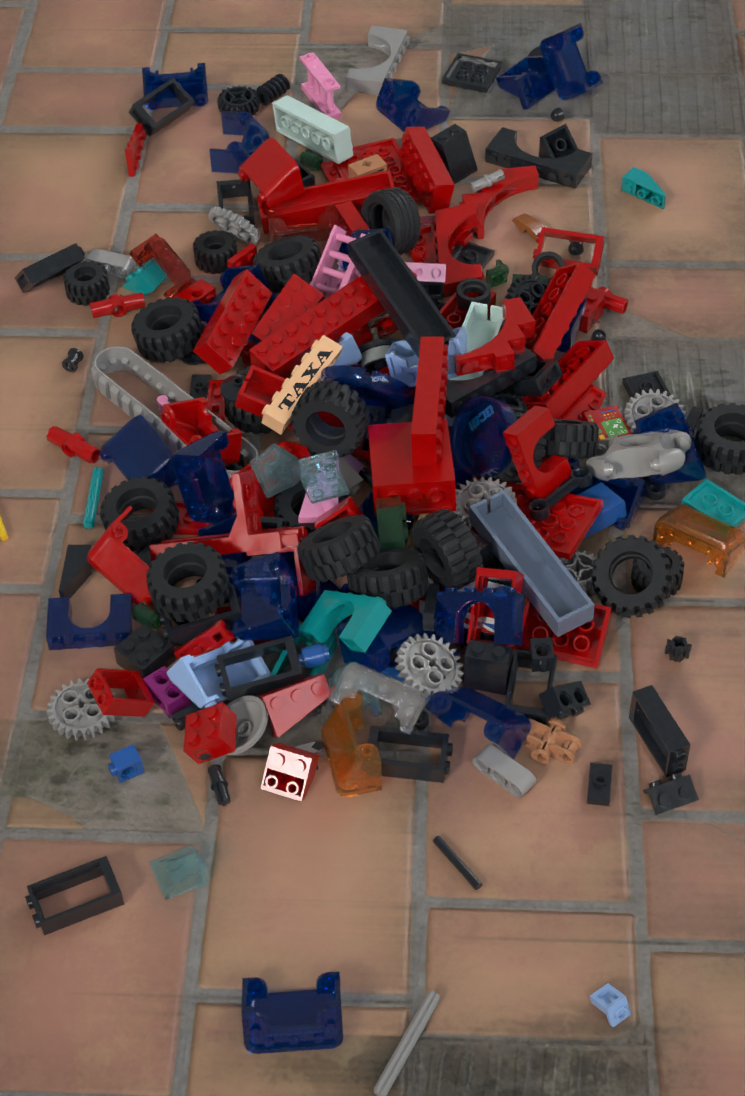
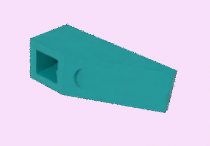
[621,167,666,209]

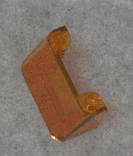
[653,505,745,578]
[321,689,382,797]

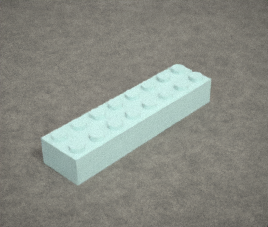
[445,302,505,429]

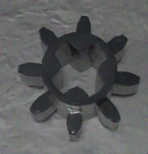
[664,636,692,663]

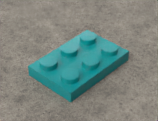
[681,478,745,535]

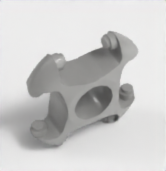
[586,429,691,481]

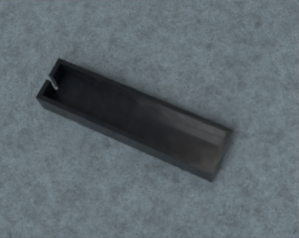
[348,229,457,358]

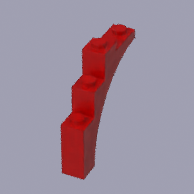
[459,165,539,239]
[454,297,535,376]

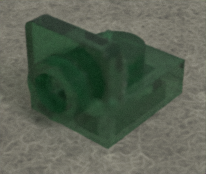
[486,259,509,288]

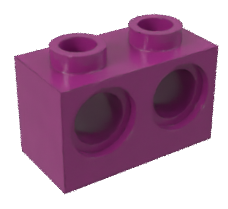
[143,666,191,718]

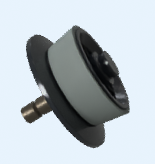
[358,328,400,372]

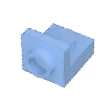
[589,983,631,1027]

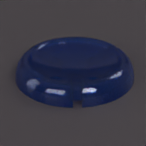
[320,365,415,414]

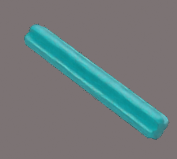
[83,467,104,529]

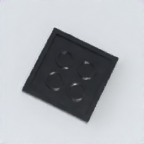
[442,53,502,93]

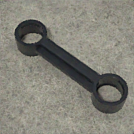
[529,466,592,521]

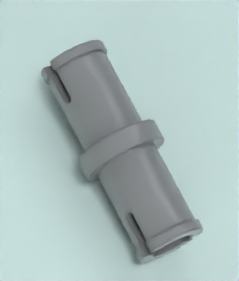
[470,169,505,193]

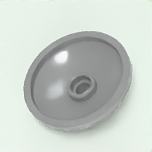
[226,695,268,755]

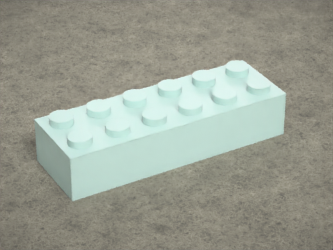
[272,95,353,164]

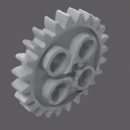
[207,206,261,245]
[624,389,686,434]
[453,477,517,529]
[395,633,464,701]
[47,678,116,740]

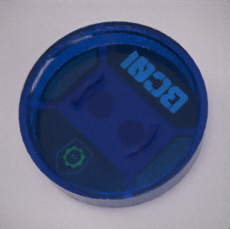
[450,396,517,477]

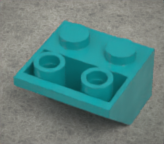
[122,254,173,296]

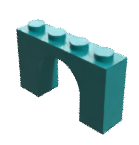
[298,590,392,653]

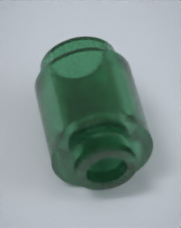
[300,149,324,171]
[133,602,162,630]

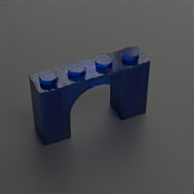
[435,588,524,645]
[46,593,134,650]

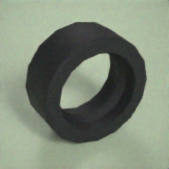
[531,251,565,285]
[456,278,491,311]

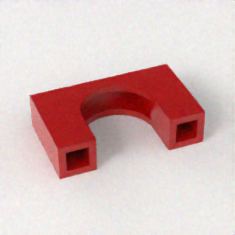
[503,405,572,500]

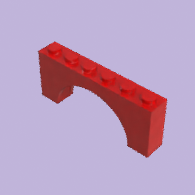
[433,202,485,297]

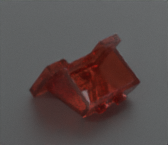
[129,233,196,298]

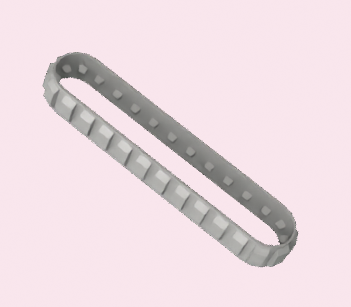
[91,346,261,495]

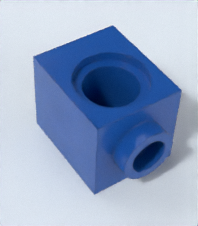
[108,744,144,783]

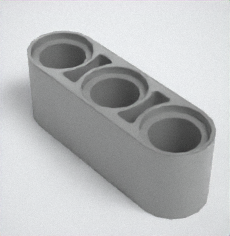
[84,248,136,279]
[472,744,537,798]

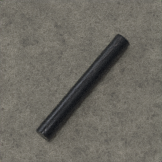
[433,836,482,890]

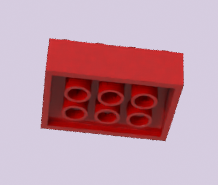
[515,598,612,669]

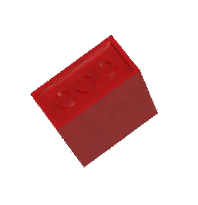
[368,419,456,517]

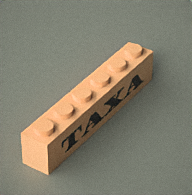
[261,335,343,435]

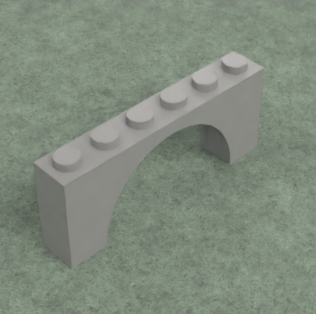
[346,25,410,96]

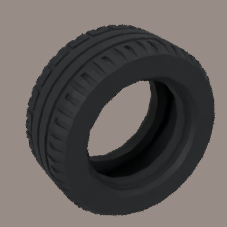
[361,187,421,254]

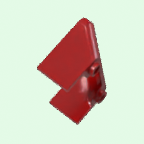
[87,506,153,608]

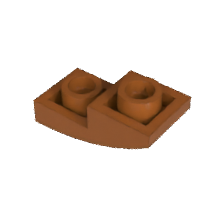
[512,213,545,241]

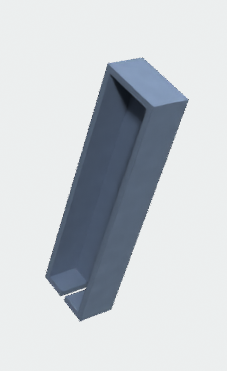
[469,489,595,637]

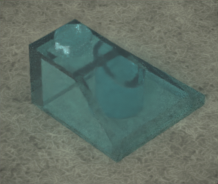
[250,443,306,498]
[149,844,209,900]

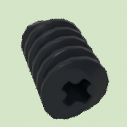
[256,74,290,106]

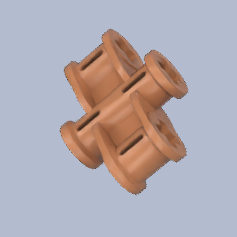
[515,719,583,764]

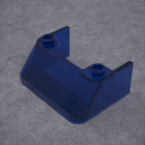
[209,111,270,174]

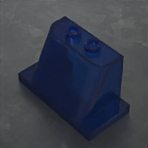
[496,51,567,109]

